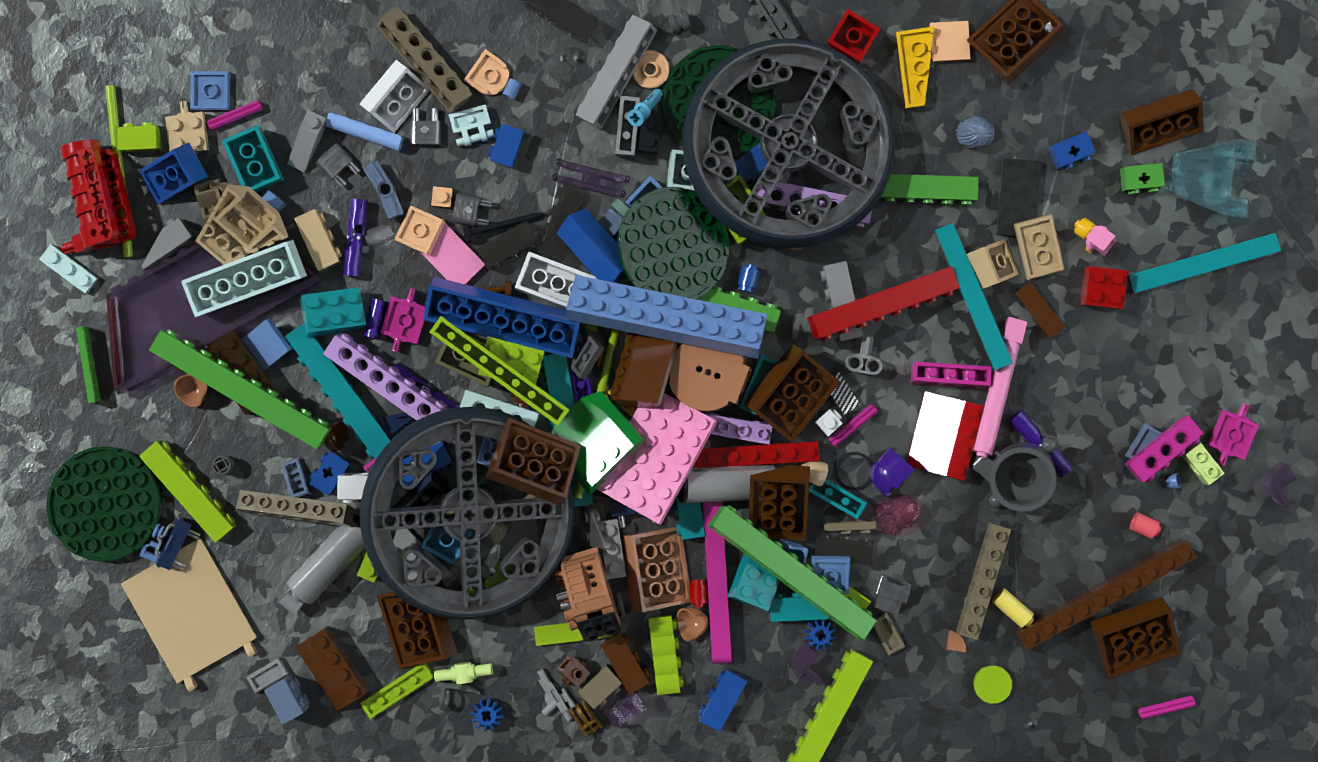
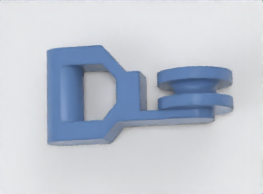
[139,524,166,562]

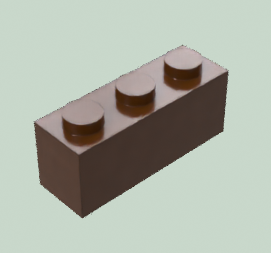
[600,631,651,695]

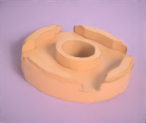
[632,50,670,89]

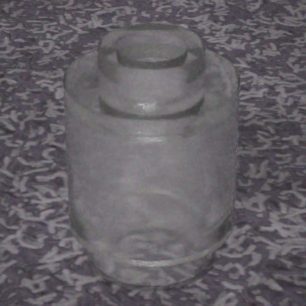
[365,224,395,248]

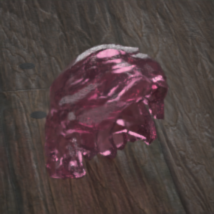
[875,494,920,536]

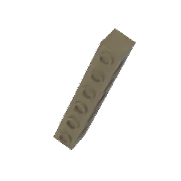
[376,6,472,114]
[236,490,355,528]
[956,522,1011,640]

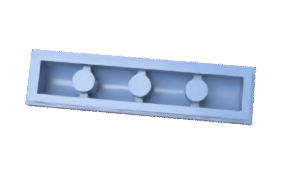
[326,112,405,152]

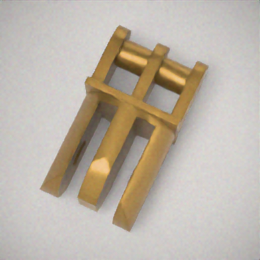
[568,700,603,738]

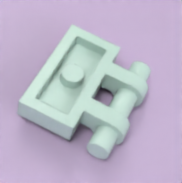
[449,104,494,147]

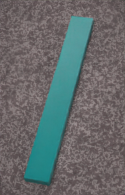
[935,223,1013,371]
[1127,233,1281,294]

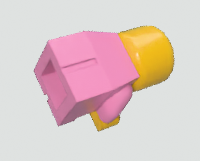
[1074,218,1116,256]

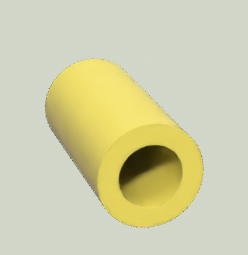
[992,588,1034,628]

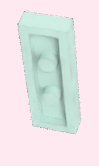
[39,244,98,294]

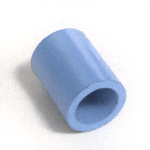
[502,78,522,100]

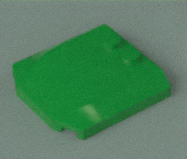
[551,391,646,494]

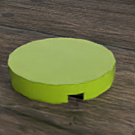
[973,665,1012,704]

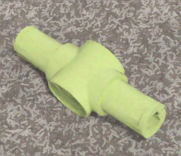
[434,662,493,684]

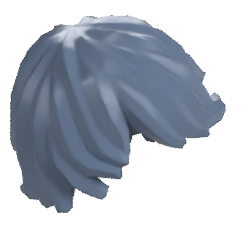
[955,116,995,149]

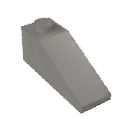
[287,110,327,173]
[142,217,196,270]

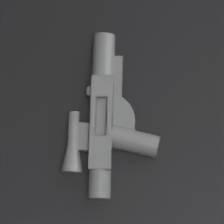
[537,668,576,721]

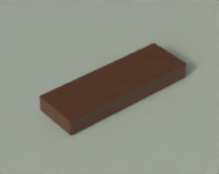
[1014,281,1065,339]

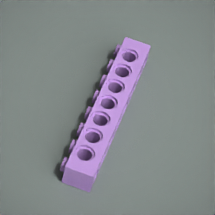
[323,333,455,443]

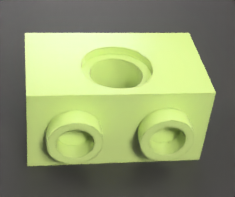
[1182,443,1224,485]

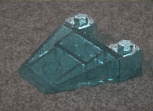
[1169,139,1257,220]

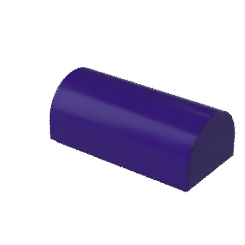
[363,298,388,339]
[568,367,593,404]

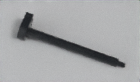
[461,212,544,243]

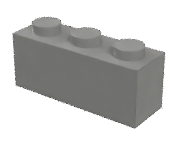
[615,96,640,158]
[601,518,626,579]

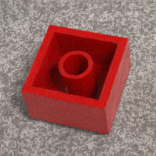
[826,9,880,65]
[1080,266,1128,310]

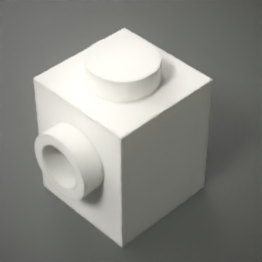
[814,409,843,436]

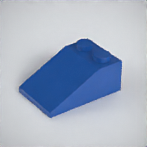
[139,143,208,204]

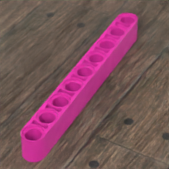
[703,502,732,664]

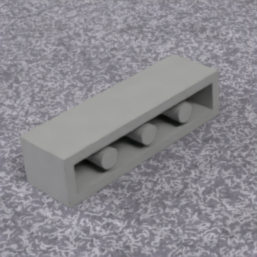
[820,261,863,342]

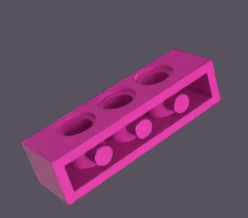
[910,361,991,389]
[1125,415,1204,482]

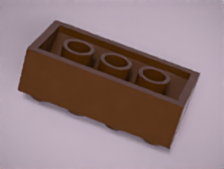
[1120,89,1204,156]
[295,626,369,711]

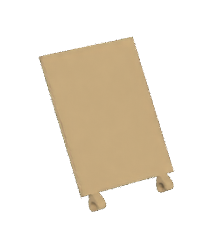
[121,538,257,691]

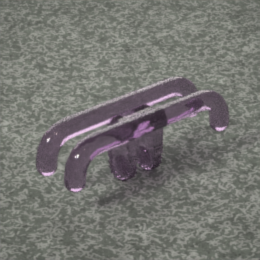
[552,158,630,198]

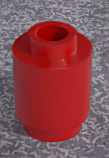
[689,579,709,607]

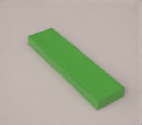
[76,326,101,404]

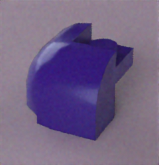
[869,448,914,497]

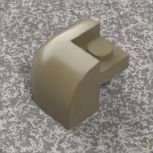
[193,179,232,225]

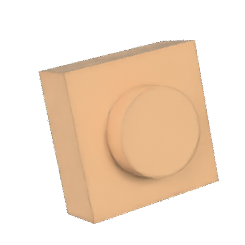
[431,186,453,208]

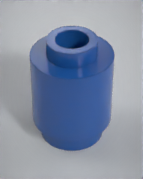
[738,264,760,293]

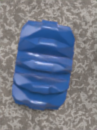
[804,619,836,651]
[471,698,504,731]

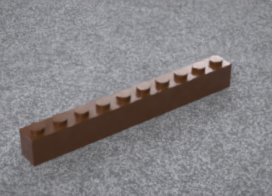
[1014,539,1197,650]

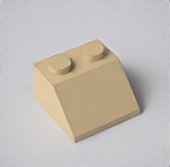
[967,239,1019,289]

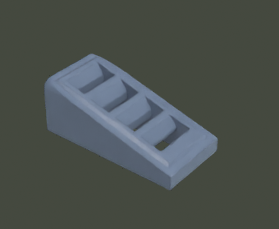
[281,458,312,498]

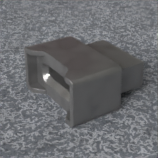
[874,574,912,615]

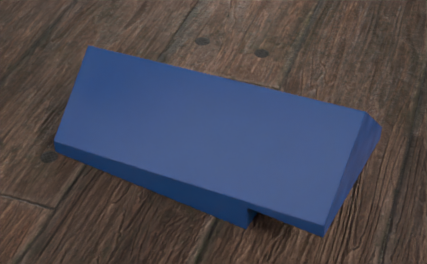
[557,208,626,283]

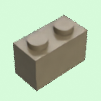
[578,664,622,709]

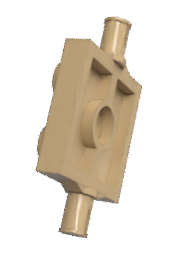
[165,101,209,154]

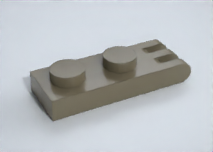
[822,520,876,534]

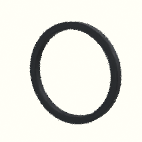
[835,452,872,490]

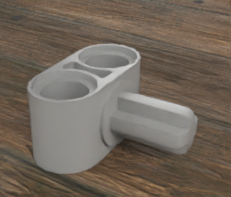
[845,336,883,375]

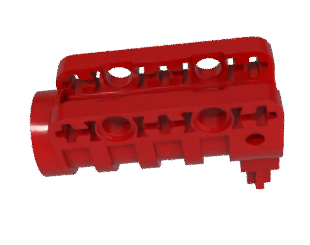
[60,139,136,255]

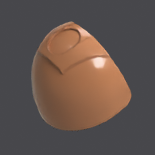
[174,374,208,407]
[676,608,708,641]

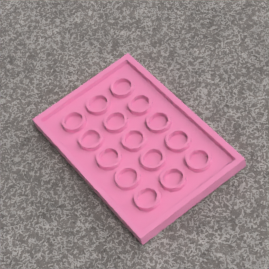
[597,393,717,525]

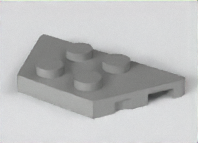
[393,529,453,580]

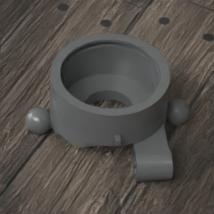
[969,438,1057,526]

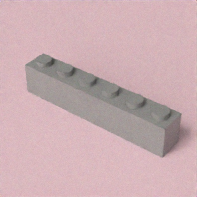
[576,15,658,130]

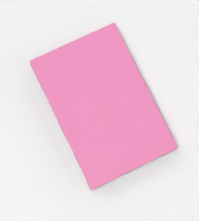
[421,223,486,285]

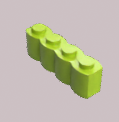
[649,615,684,695]

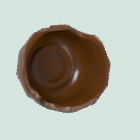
[324,421,349,452]

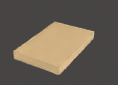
[1014,214,1065,280]

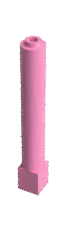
[973,317,1027,459]

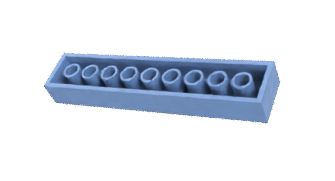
[566,275,767,359]

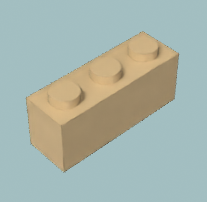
[294,209,343,272]

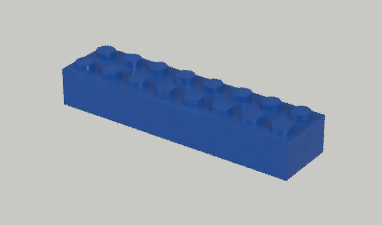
[423,277,582,358]

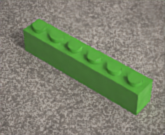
[880,174,979,205]

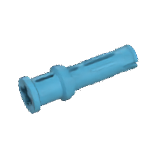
[627,89,663,126]

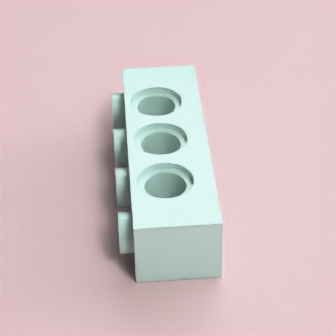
[460,390,540,428]

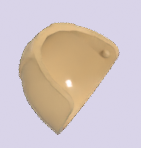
[801,461,828,486]

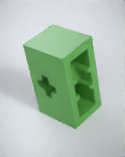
[1120,163,1165,194]

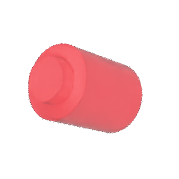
[1130,512,1161,539]

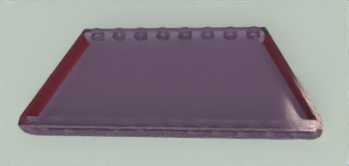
[106,241,321,394]

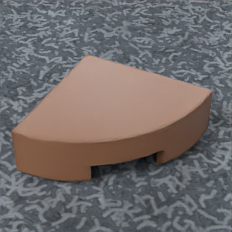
[946,630,966,653]

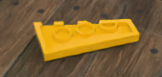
[896,26,934,109]

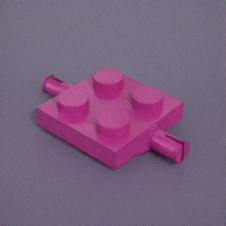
[380,288,425,353]
[1207,403,1259,467]

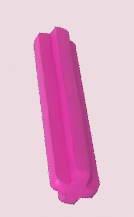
[207,100,263,130]
[829,404,877,446]
[1138,696,1195,719]

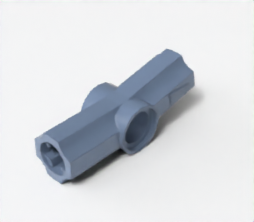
[363,161,404,220]

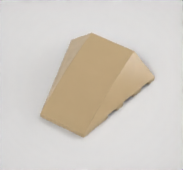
[196,184,288,265]

